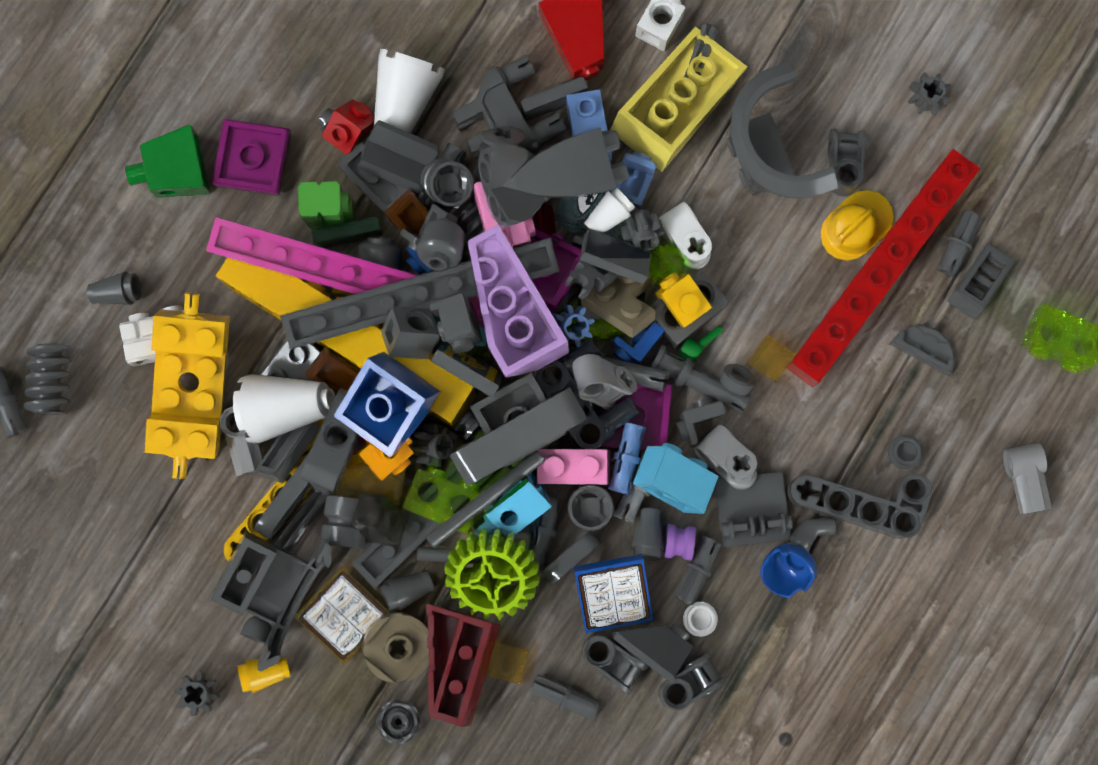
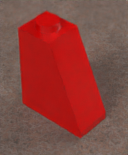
[538,0,604,81]

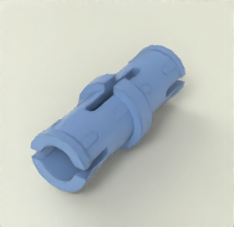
[608,423,646,495]

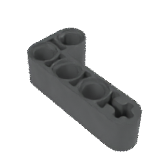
[450,387,587,486]
[786,473,932,539]

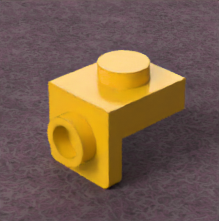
[655,272,712,328]

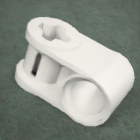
[658,201,712,269]

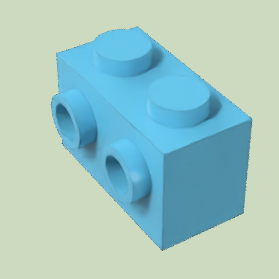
[633,443,718,514]

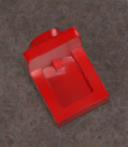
[322,99,375,155]

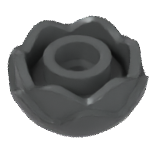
[376,700,421,744]

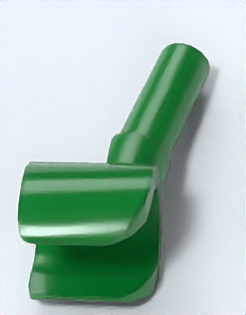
[679,325,724,361]

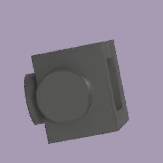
[430,293,483,353]

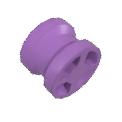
[664,524,696,561]

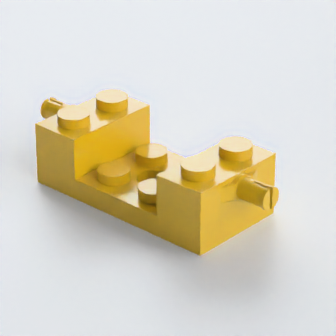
[144,292,230,479]

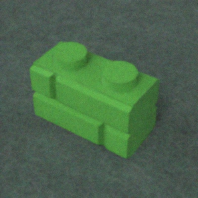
[298,181,354,231]

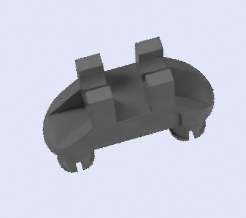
[452,55,567,159]

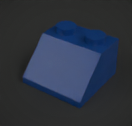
[334,352,441,457]

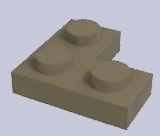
[581,274,656,338]

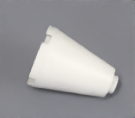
[374,49,445,133]
[233,374,335,443]

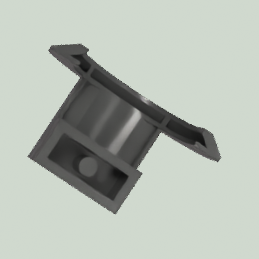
[727,61,838,199]
[211,530,332,671]

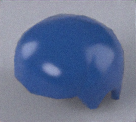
[760,543,818,598]

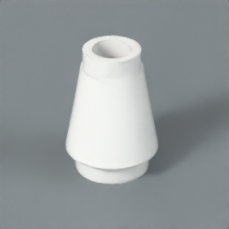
[584,188,635,234]

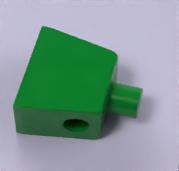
[125,125,210,197]

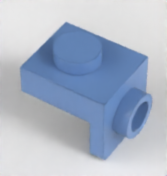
[610,152,657,209]

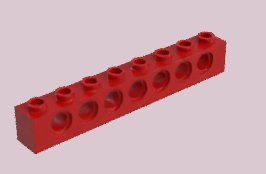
[786,148,981,388]

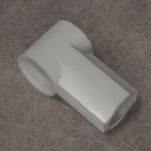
[219,407,264,477]
[1003,443,1052,514]

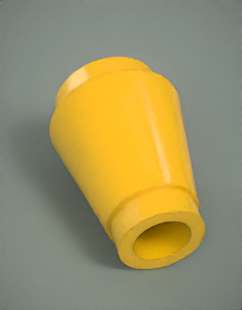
[237,657,290,694]

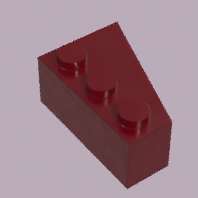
[426,604,500,727]

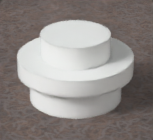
[683,602,718,637]

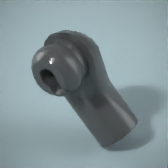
[790,518,836,552]

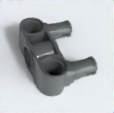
[300,387,360,496]

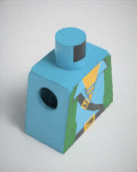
[472,472,552,537]

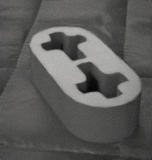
[541,530,602,585]

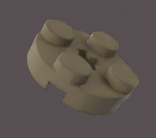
[362,610,429,683]

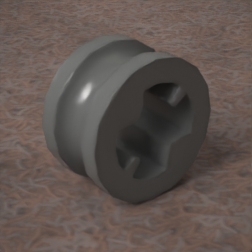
[453,409,481,441]

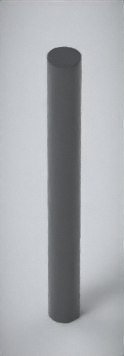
[426,450,545,548]

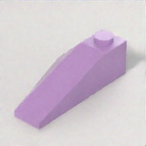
[468,225,569,378]

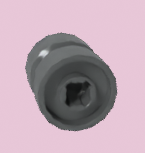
[420,159,473,206]
[568,484,614,531]
[320,495,371,549]

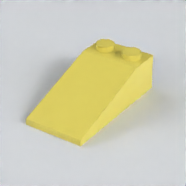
[610,26,748,172]

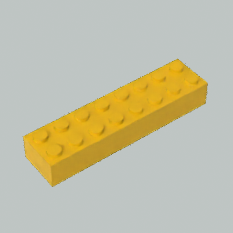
[216,257,477,429]

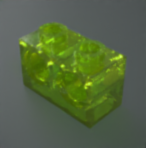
[1020,303,1098,374]
[402,466,480,535]

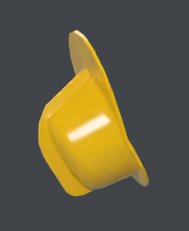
[820,190,894,261]

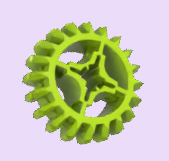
[444,527,540,621]

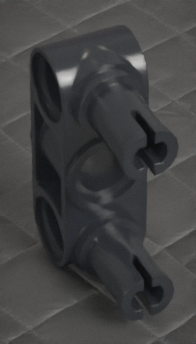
[536,339,640,449]

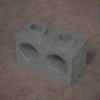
[651,271,729,350]

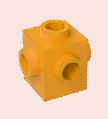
[355,437,414,481]

